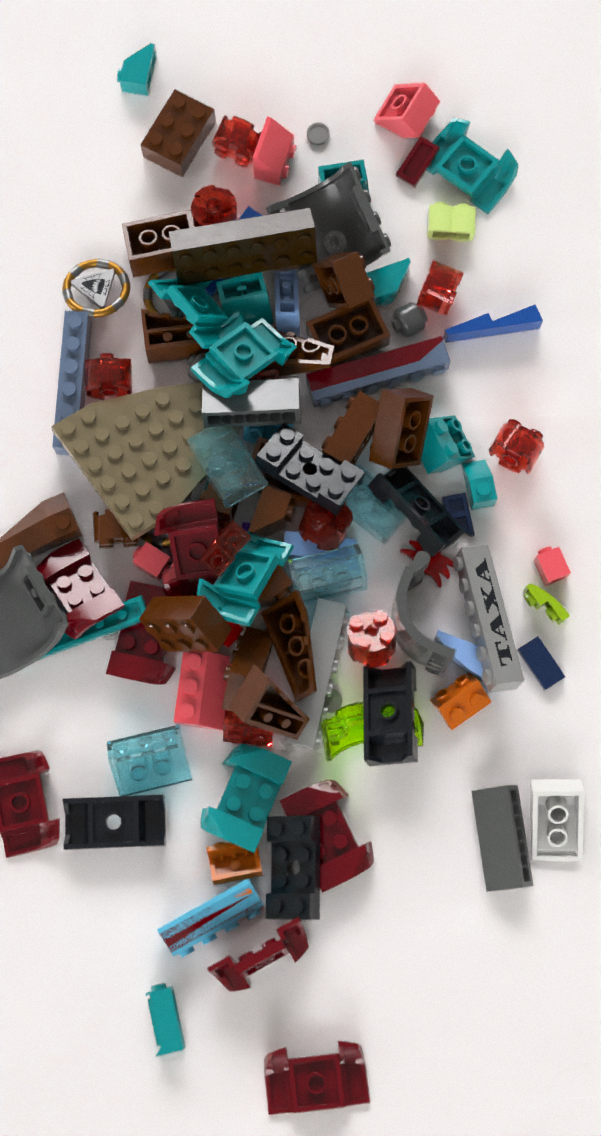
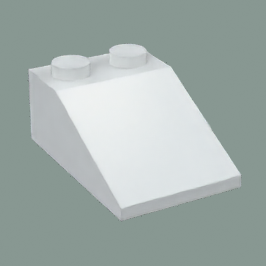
[530,779,584,861]

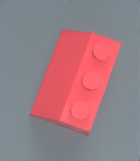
[174,651,232,731]

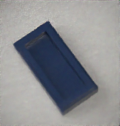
[517,636,565,691]

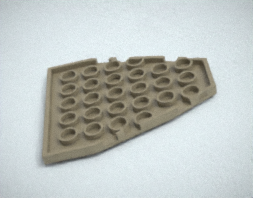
[51,382,241,541]

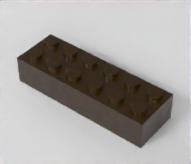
[169,208,318,285]

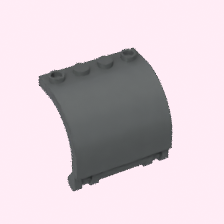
[266,162,391,294]
[0,545,68,679]
[391,551,456,675]

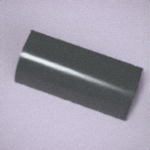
[202,378,301,428]
[471,785,533,892]

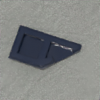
[442,493,475,537]

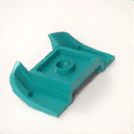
[427,118,518,215]
[148,278,244,349]
[190,318,297,398]
[197,529,294,626]
[200,744,292,853]

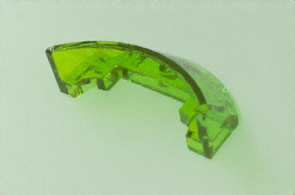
[321,702,424,761]

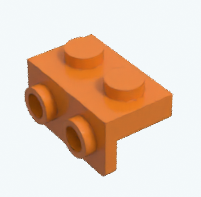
[430,673,491,730]
[207,842,263,885]

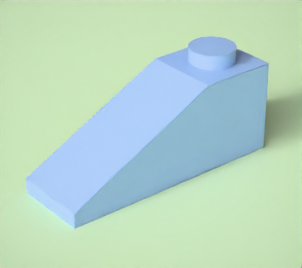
[274,269,300,336]

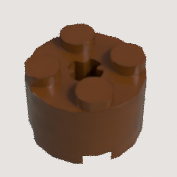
[92,509,143,549]

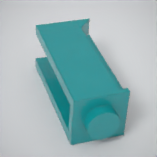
[145,982,186,1057]

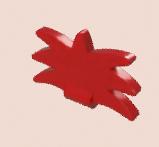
[400,540,454,588]

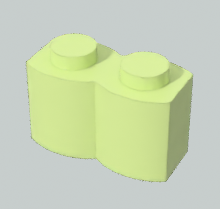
[427,202,476,241]

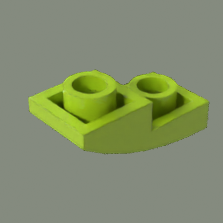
[523,583,570,625]

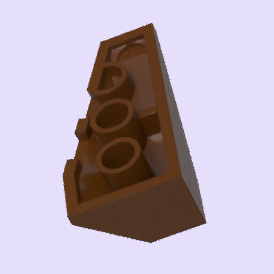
[249,324,335,379]
[0,492,83,570]
[261,590,317,702]

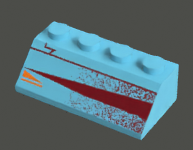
[157,878,264,958]

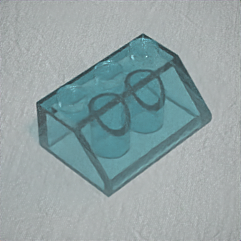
[187,425,269,509]
[340,465,407,545]
[287,544,368,604]
[107,724,192,796]

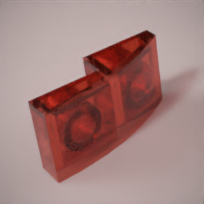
[200,520,251,577]

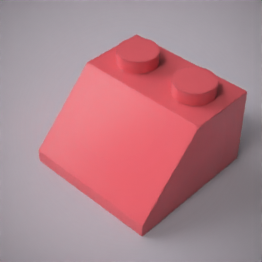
[373,83,440,138]
[253,116,297,186]

